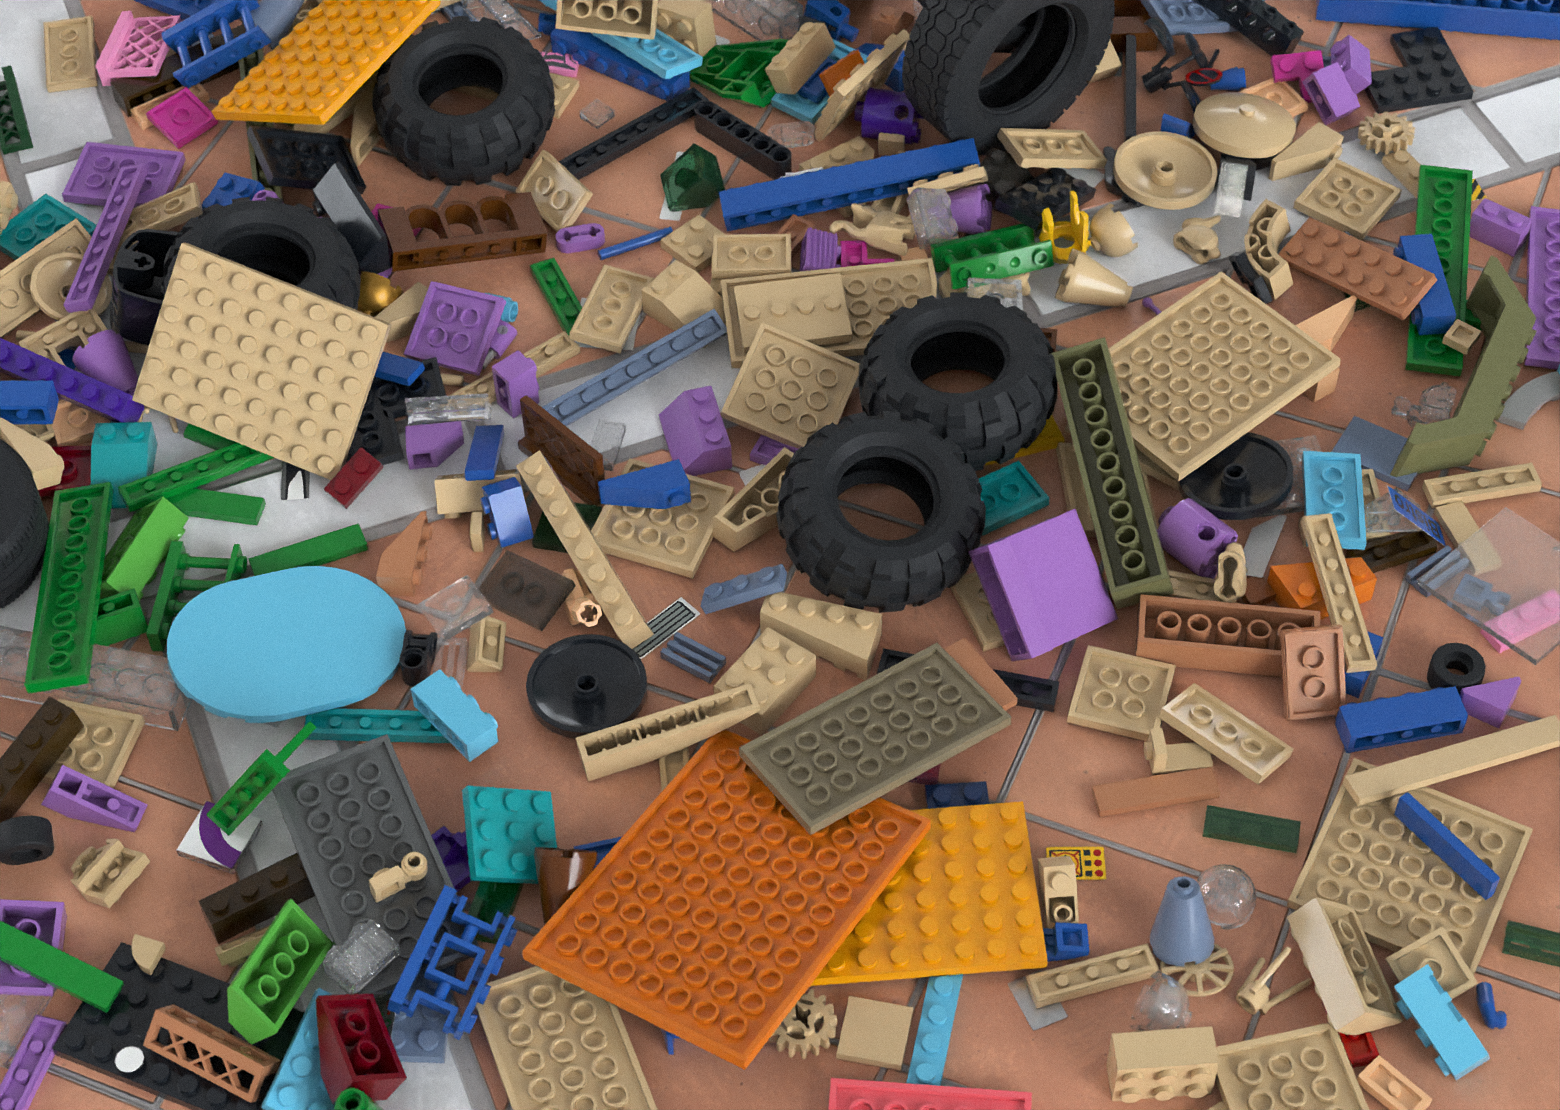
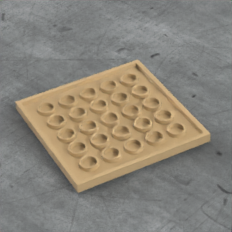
[1286,758,1533,976]

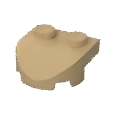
[71,838,150,908]

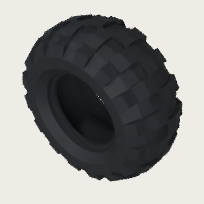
[372,16,555,186]
[163,197,361,310]
[859,292,1058,471]
[777,411,986,613]

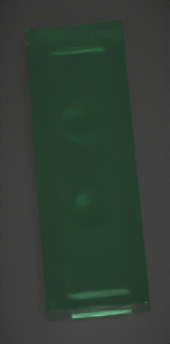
[1202,805,1301,853]

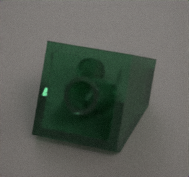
[660,143,725,212]

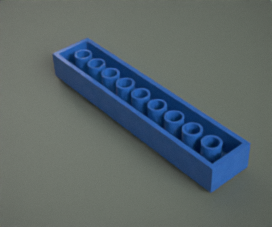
[1316,0,1560,40]

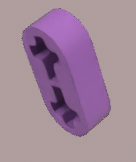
[555,223,605,253]

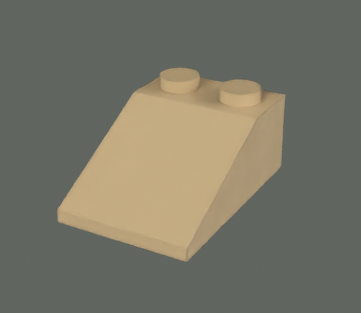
[641,260,726,348]

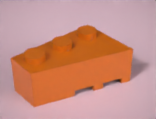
[1267,557,1377,620]

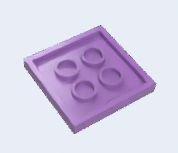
[404,281,506,376]

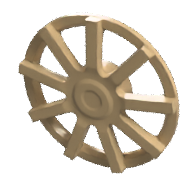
[1160,943,1234,997]

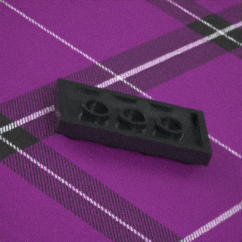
[995,168,1096,231]

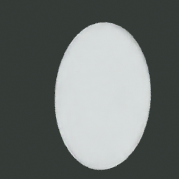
[115,1047,144,1072]

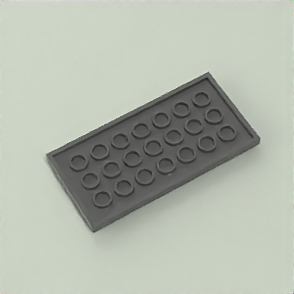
[272,734,479,997]

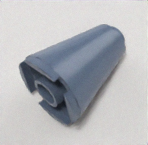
[238,0,305,50]
[1149,876,1215,966]

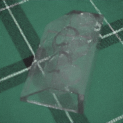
[462,0,542,40]

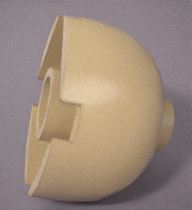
[1088,203,1138,257]

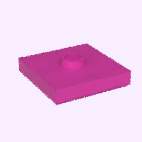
[146,87,218,149]

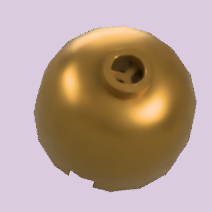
[358,272,404,317]

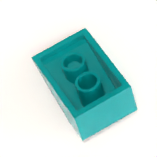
[90,422,158,509]

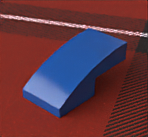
[1043,922,1090,962]

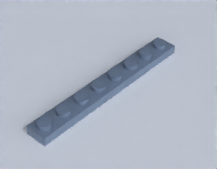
[542,309,727,426]

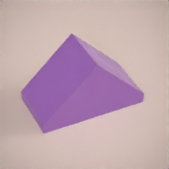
[1460,677,1521,728]

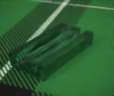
[1502,920,1560,967]

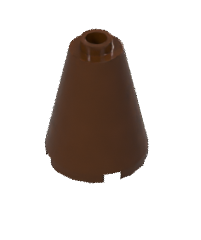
[534,847,598,925]

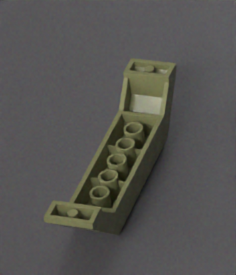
[1390,255,1536,477]

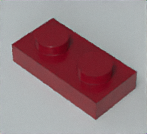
[324,448,384,509]

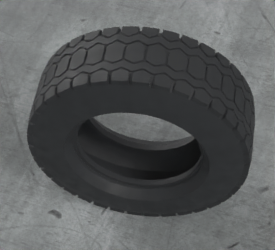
[902,0,1115,156]

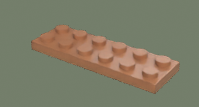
[1278,217,1437,321]

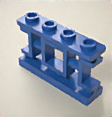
[387,885,518,1041]

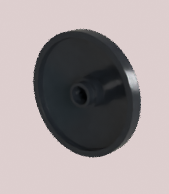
[1178,432,1293,520]
[526,634,647,739]

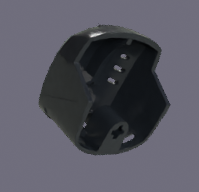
[109,229,179,346]

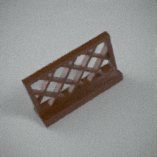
[518,395,605,509]

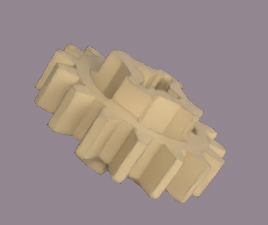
[1358,111,1415,155]
[769,989,837,1059]

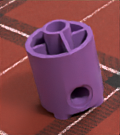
[1158,498,1238,579]

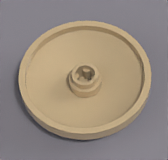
[1193,92,1296,158]
[1113,132,1217,210]

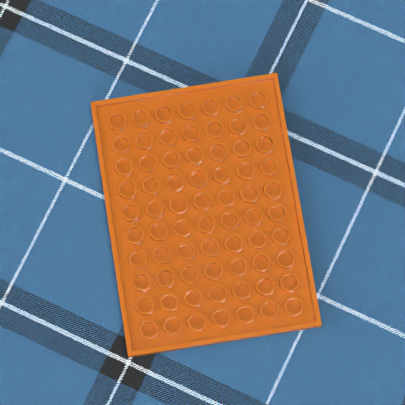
[522,729,931,1070]

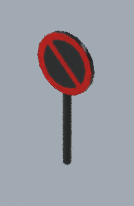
[1185,49,1222,86]

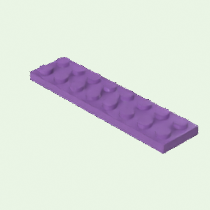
[1524,206,1560,370]

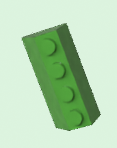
[99,497,189,600]
[227,899,334,1045]

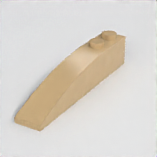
[576,683,761,781]

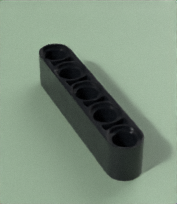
[694,101,792,180]

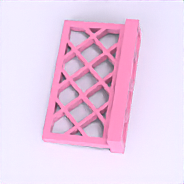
[96,11,182,86]

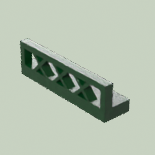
[0,65,34,155]
[468,881,524,944]

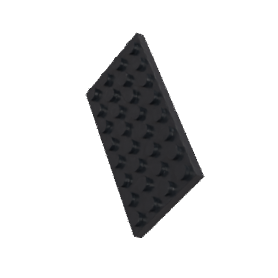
[52,942,305,1110]

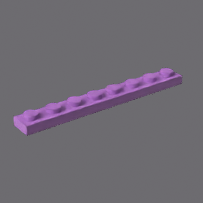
[63,163,148,313]

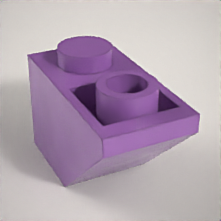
[405,421,464,470]

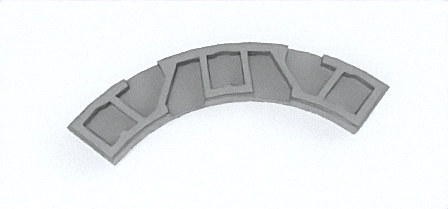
[1496,371,1560,430]

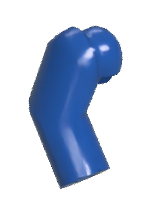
[1476,982,1507,1030]

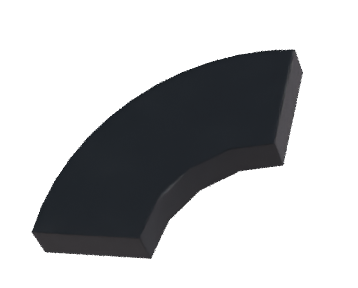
[1229,252,1273,304]

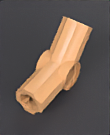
[557,568,602,627]

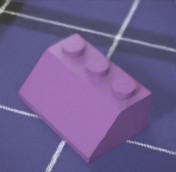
[659,386,732,476]

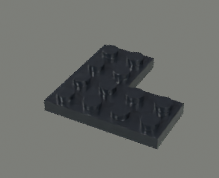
[1364,27,1474,114]
[346,357,448,465]

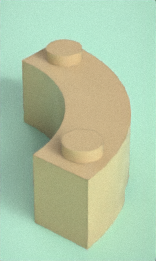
[1244,199,1293,300]

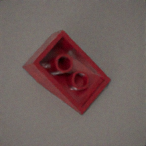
[316,993,407,1104]

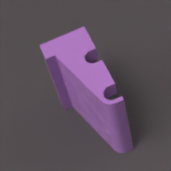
[968,509,1118,661]

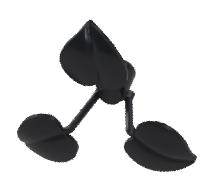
[1142,17,1209,113]

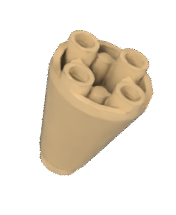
[1055,248,1133,307]

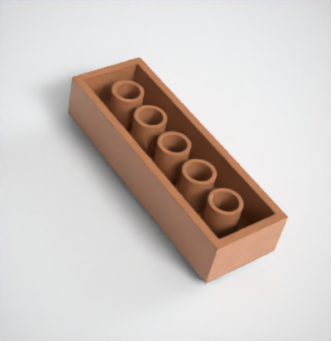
[1135,594,1320,677]

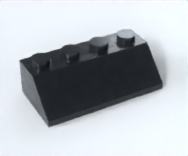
[312,162,391,276]

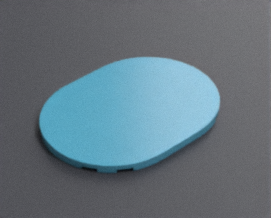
[167,566,406,723]

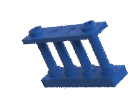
[161,0,272,89]

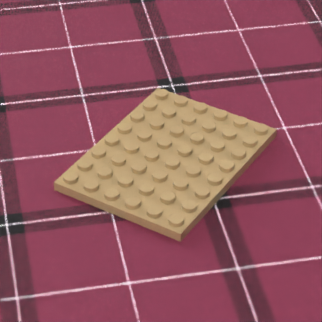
[132,242,392,480]
[1109,272,1341,482]

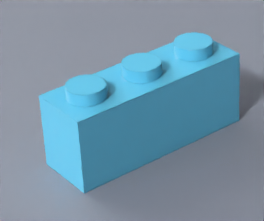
[411,669,499,762]

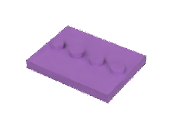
[62,142,186,208]

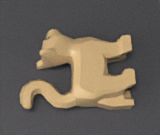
[829,203,918,256]

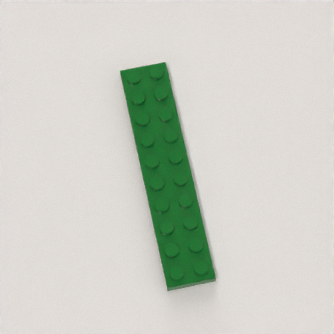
[1405,165,1473,377]
[24,482,114,694]

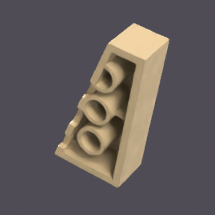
[712,447,794,552]

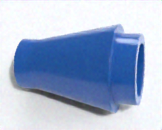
[1210,66,1246,91]

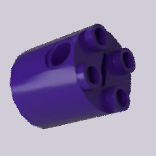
[854,87,924,145]

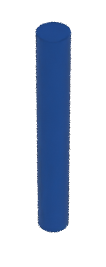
[598,227,673,260]

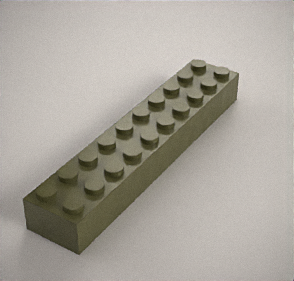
[1050,337,1174,609]

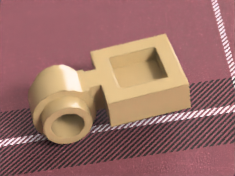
[369,852,428,903]

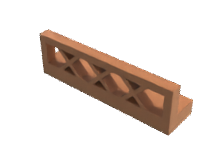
[143,1004,281,1103]

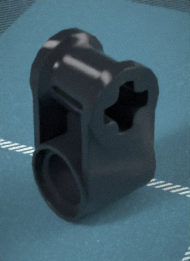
[400,630,438,687]

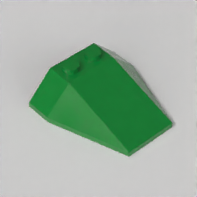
[690,39,789,108]

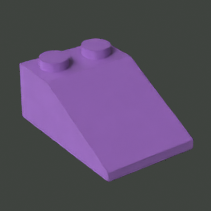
[0,899,67,996]

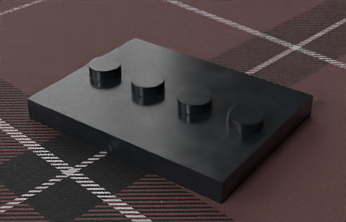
[247,125,366,194]

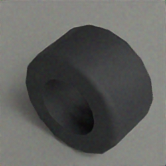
[1427,643,1486,695]
[0,816,55,865]

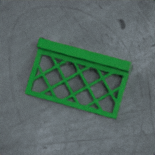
[206,721,317,836]

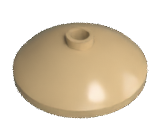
[30,252,112,320]

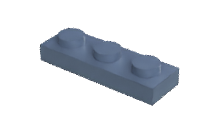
[700,564,787,614]

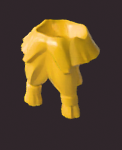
[1039,191,1091,264]

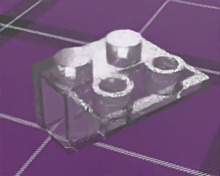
[906,188,959,249]

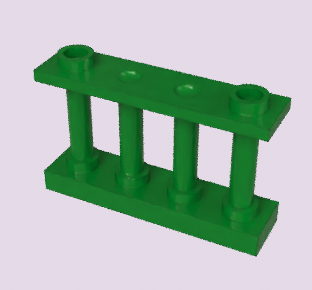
[930,223,1054,290]
[146,541,247,652]

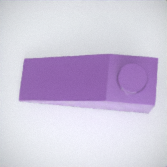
[41,765,147,832]

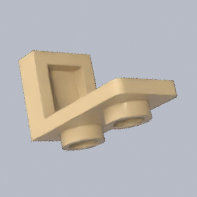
[1143,728,1213,775]

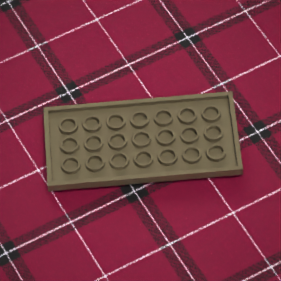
[739,643,1011,835]

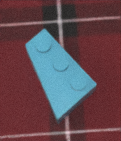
[1394,964,1490,1080]

